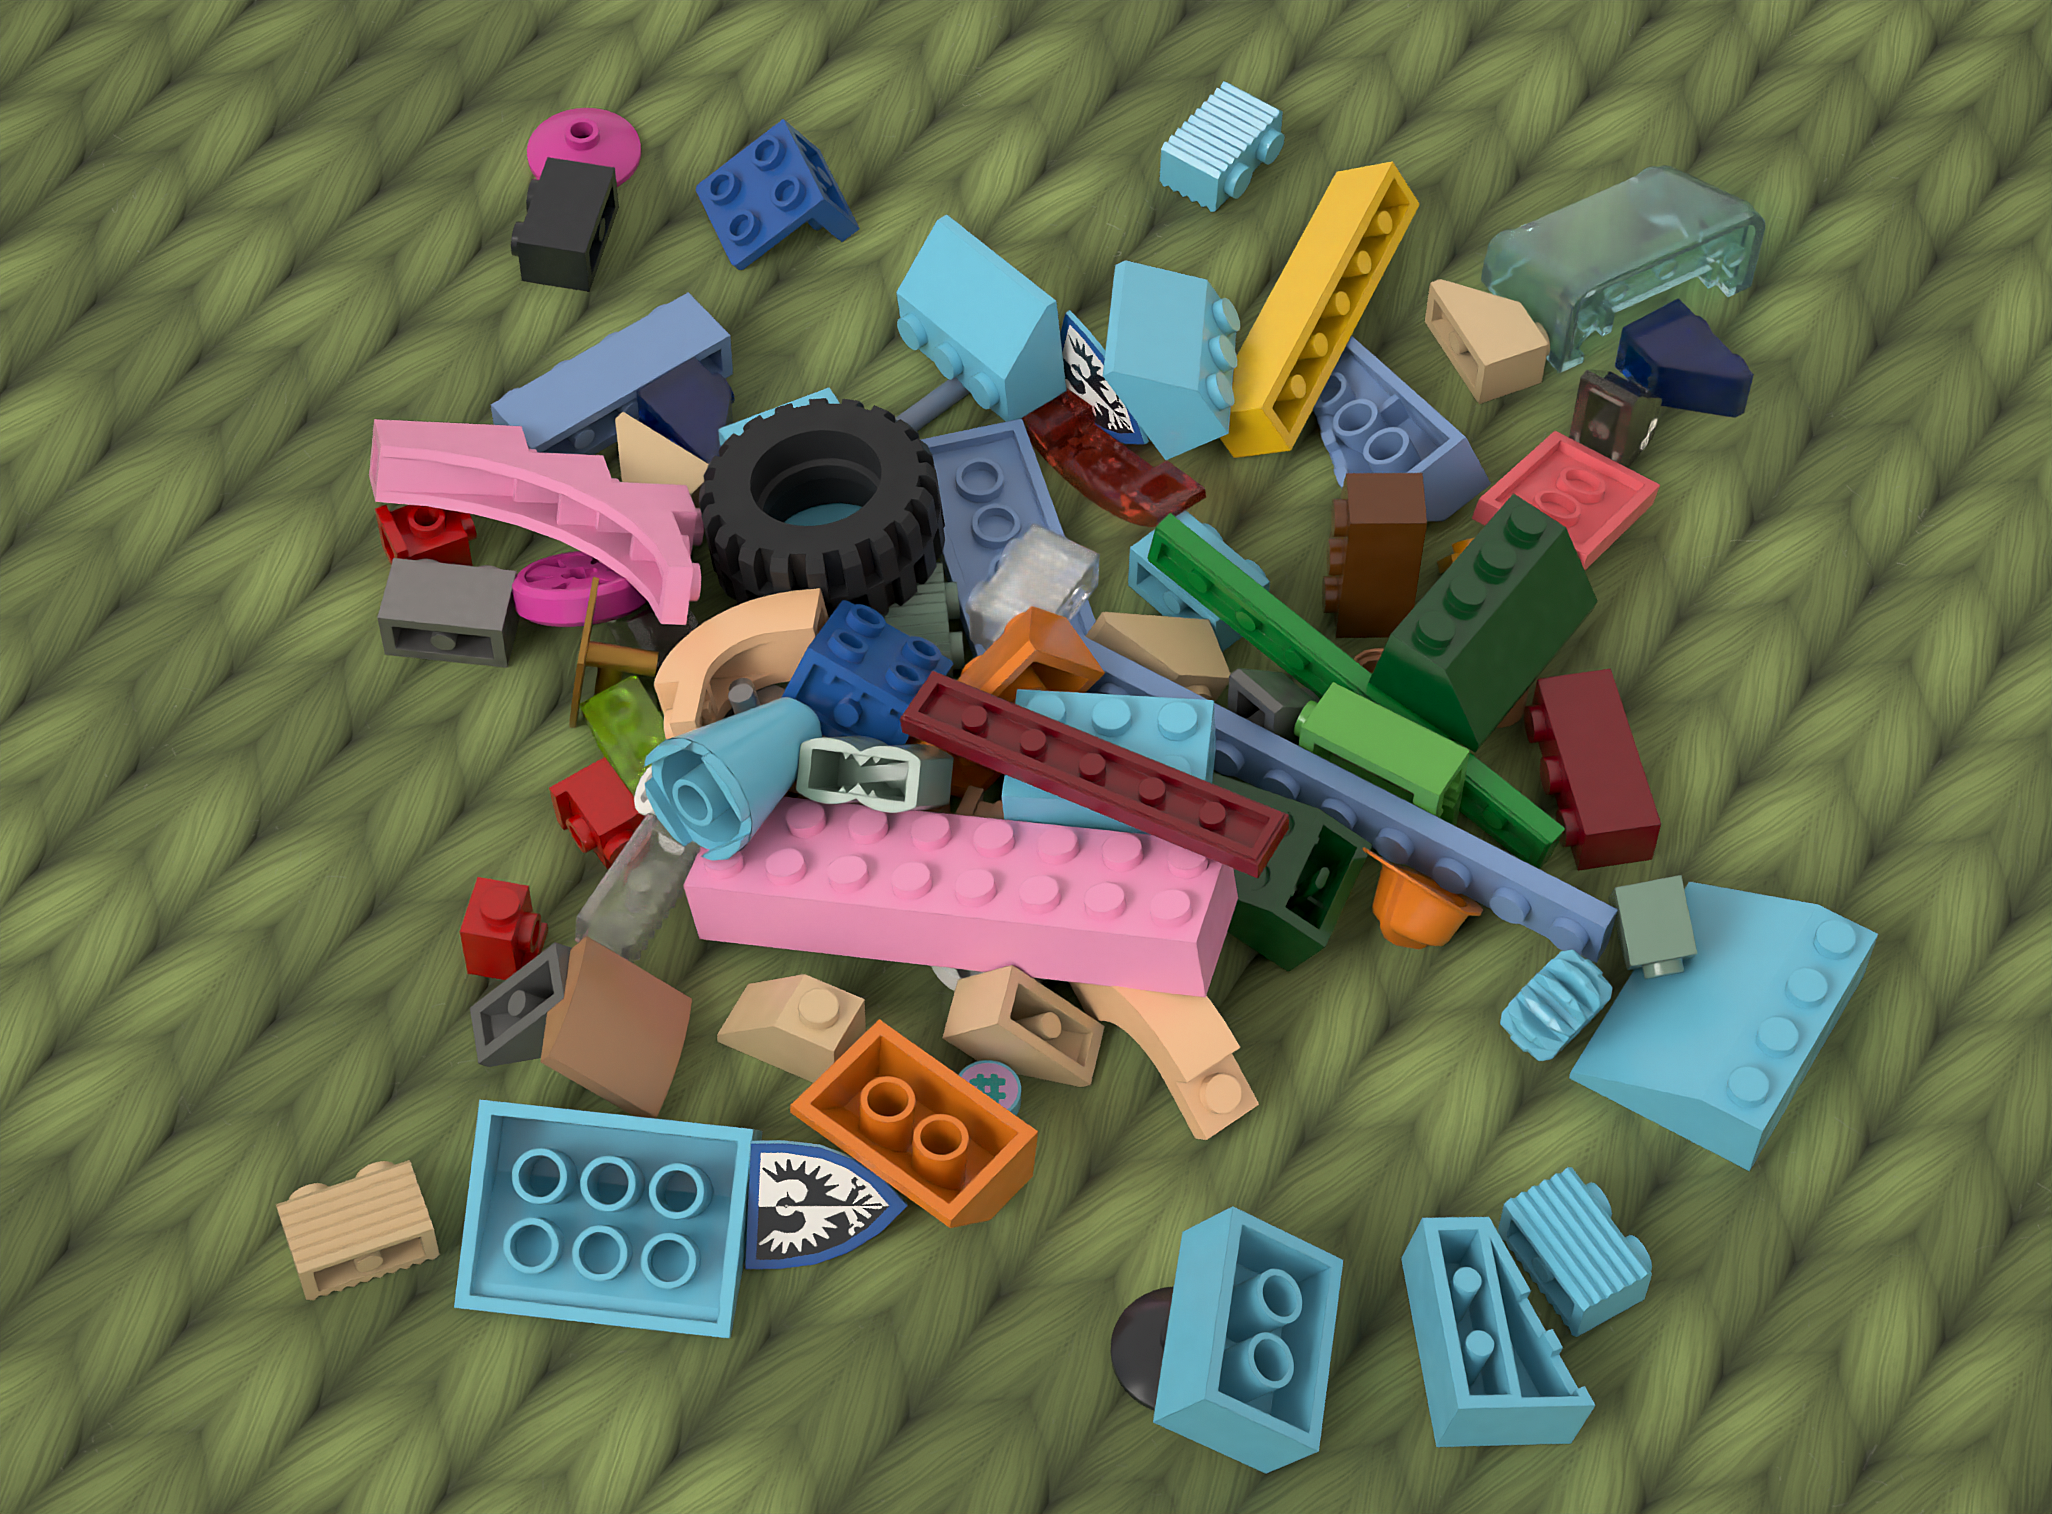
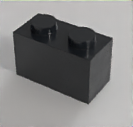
[511,157,619,292]

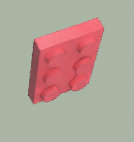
[1472,431,1660,570]

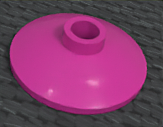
[527,108,641,187]

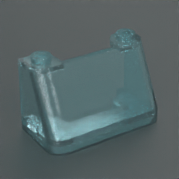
[1481,165,1765,373]

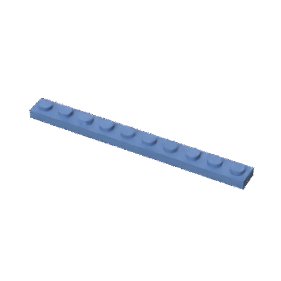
[1077,633,1618,963]

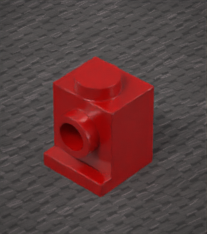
[375,505,477,566]
[549,757,651,870]
[460,877,548,980]

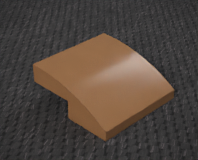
[540,936,692,1119]

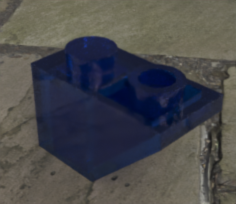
[1615,298,1754,418]

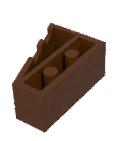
[1322,473,1427,638]

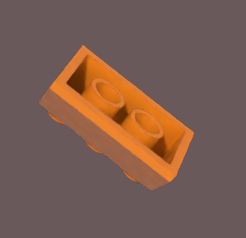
[906,606,1105,798]
[790,1019,1038,1228]

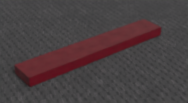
[900,671,1289,878]

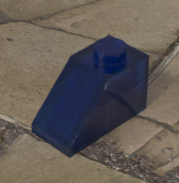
[636,357,735,464]

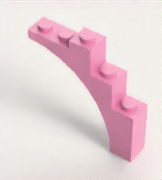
[369,419,704,625]

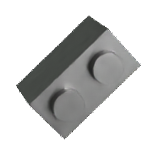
[377,558,520,668]

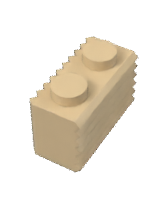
[276,1160,440,1301]

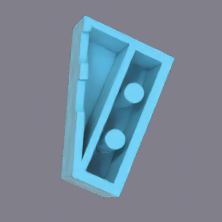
[1401,1217,1596,1447]

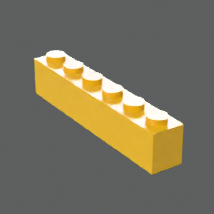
[1219,161,1420,458]

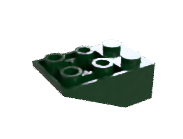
[1212,773,1373,972]

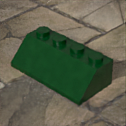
[1369,493,1598,753]

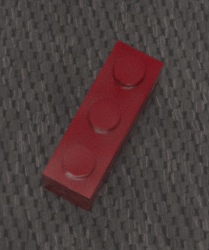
[1524,668,1661,871]

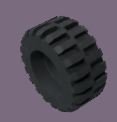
[699,398,945,618]

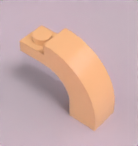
[654,588,829,740]
[1069,982,1259,1140]

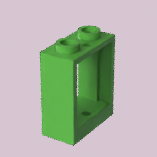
[1294,682,1470,826]

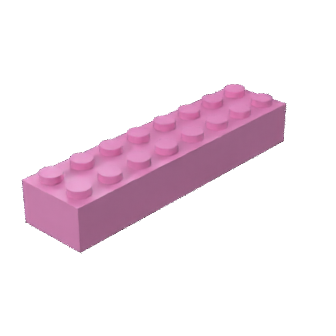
[683,797,1238,997]

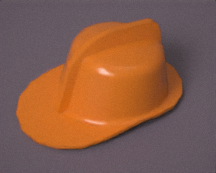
[1362,847,1483,950]

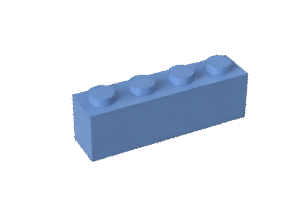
[491,292,733,455]

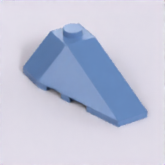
[1313,335,1491,521]

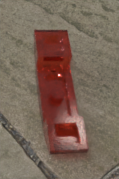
[1020,387,1206,527]

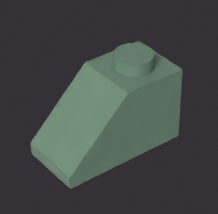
[1608,875,1697,979]

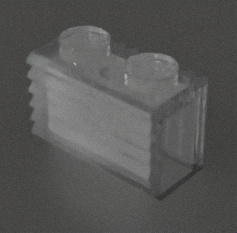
[965,523,1100,650]
[574,813,701,964]

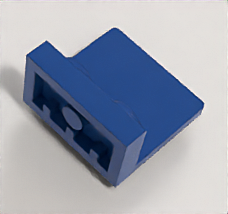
[696,119,860,270]
[781,600,953,745]

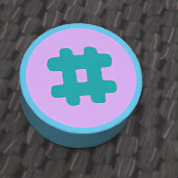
[959,1060,1021,1116]

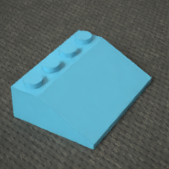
[1569,882,1878,1171]
[454,1100,763,1338]

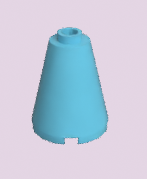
[644,697,822,860]

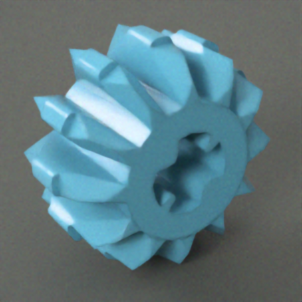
[1500,949,1613,1061]

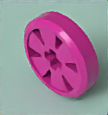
[512,551,647,627]

